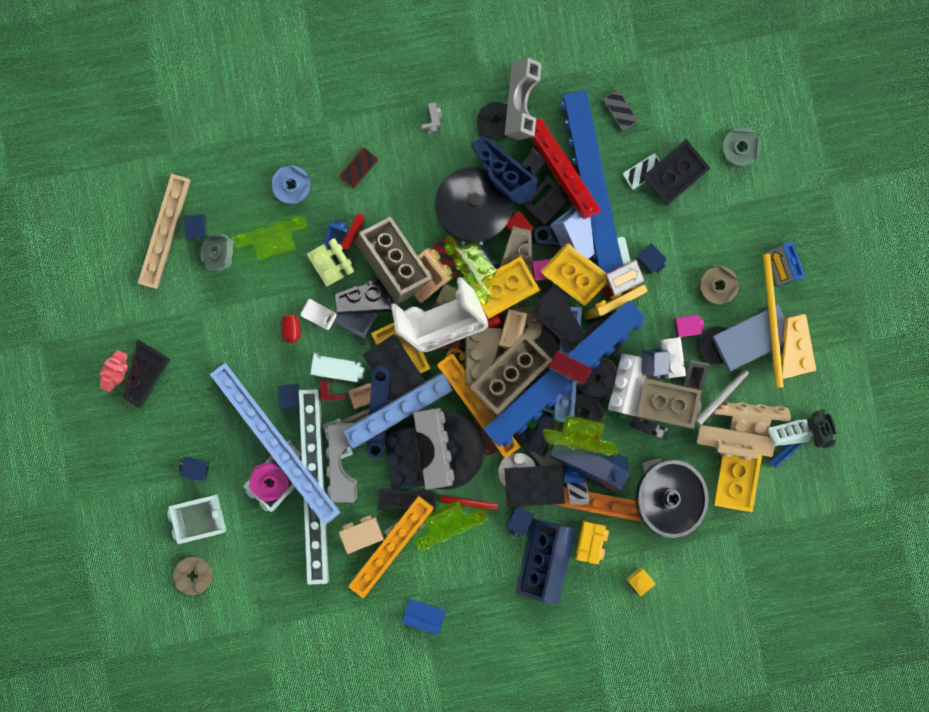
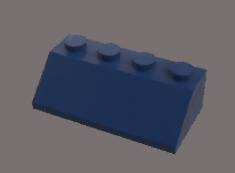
[516,518,575,604]

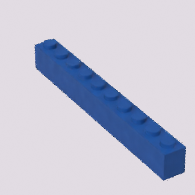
[560,90,623,273]
[484,300,645,447]

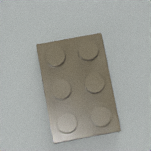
[636,378,702,428]

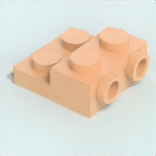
[414,248,453,303]

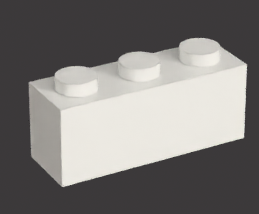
[608,354,647,416]

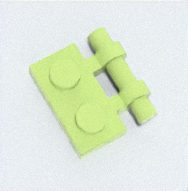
[307,238,354,287]

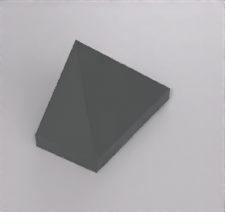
[682,360,709,390]

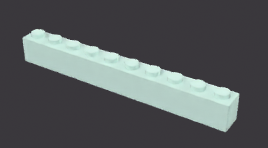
[299,389,329,585]

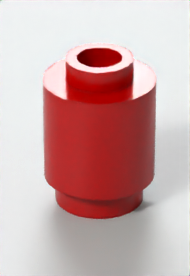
[280,315,301,344]

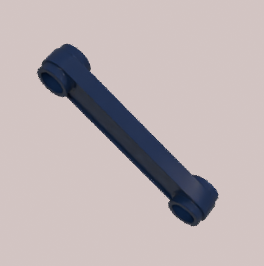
[367,365,389,458]

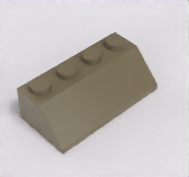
[355,217,432,304]
[470,334,552,418]

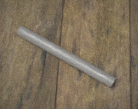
[695,369,749,426]

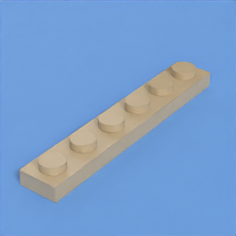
[138,174,191,289]

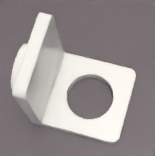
[300,299,337,330]

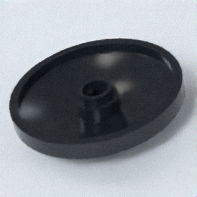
[435,167,512,243]
[420,412,485,490]
[635,460,708,538]

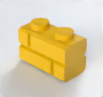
[575,521,609,564]

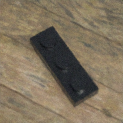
[378,488,437,512]

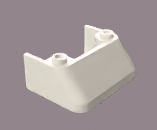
[392,277,488,352]

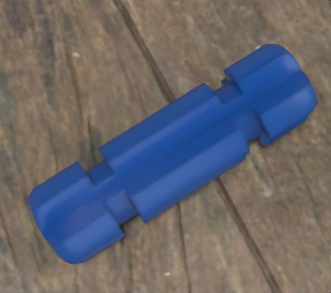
[769,443,802,468]

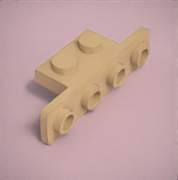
[713,401,791,436]
[697,425,775,460]

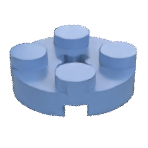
[272,166,311,204]

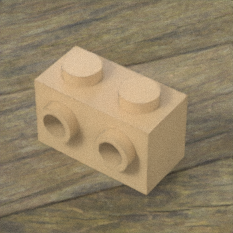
[339,515,384,554]

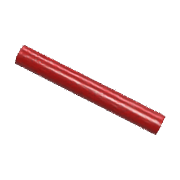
[440,495,498,511]

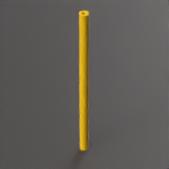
[763,254,784,388]

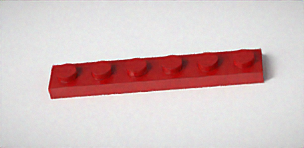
[530,118,601,220]

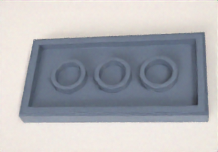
[712,305,785,372]

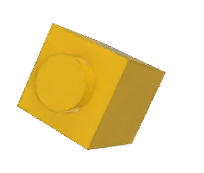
[627,567,655,596]

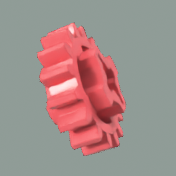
[100,350,128,392]

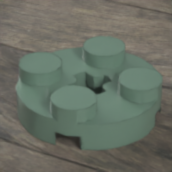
[722,128,761,167]
[200,232,234,272]

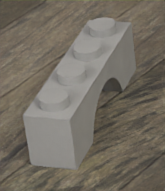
[505,58,541,140]
[413,408,454,489]
[326,423,357,502]

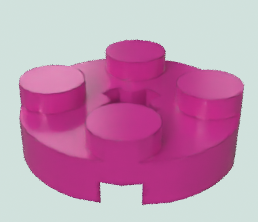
[249,463,288,501]

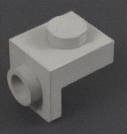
[421,102,442,134]

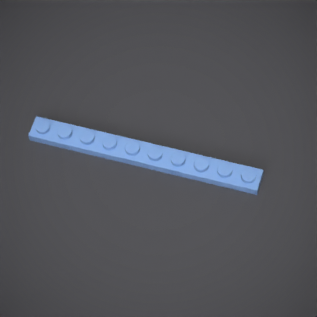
[210,363,340,525]

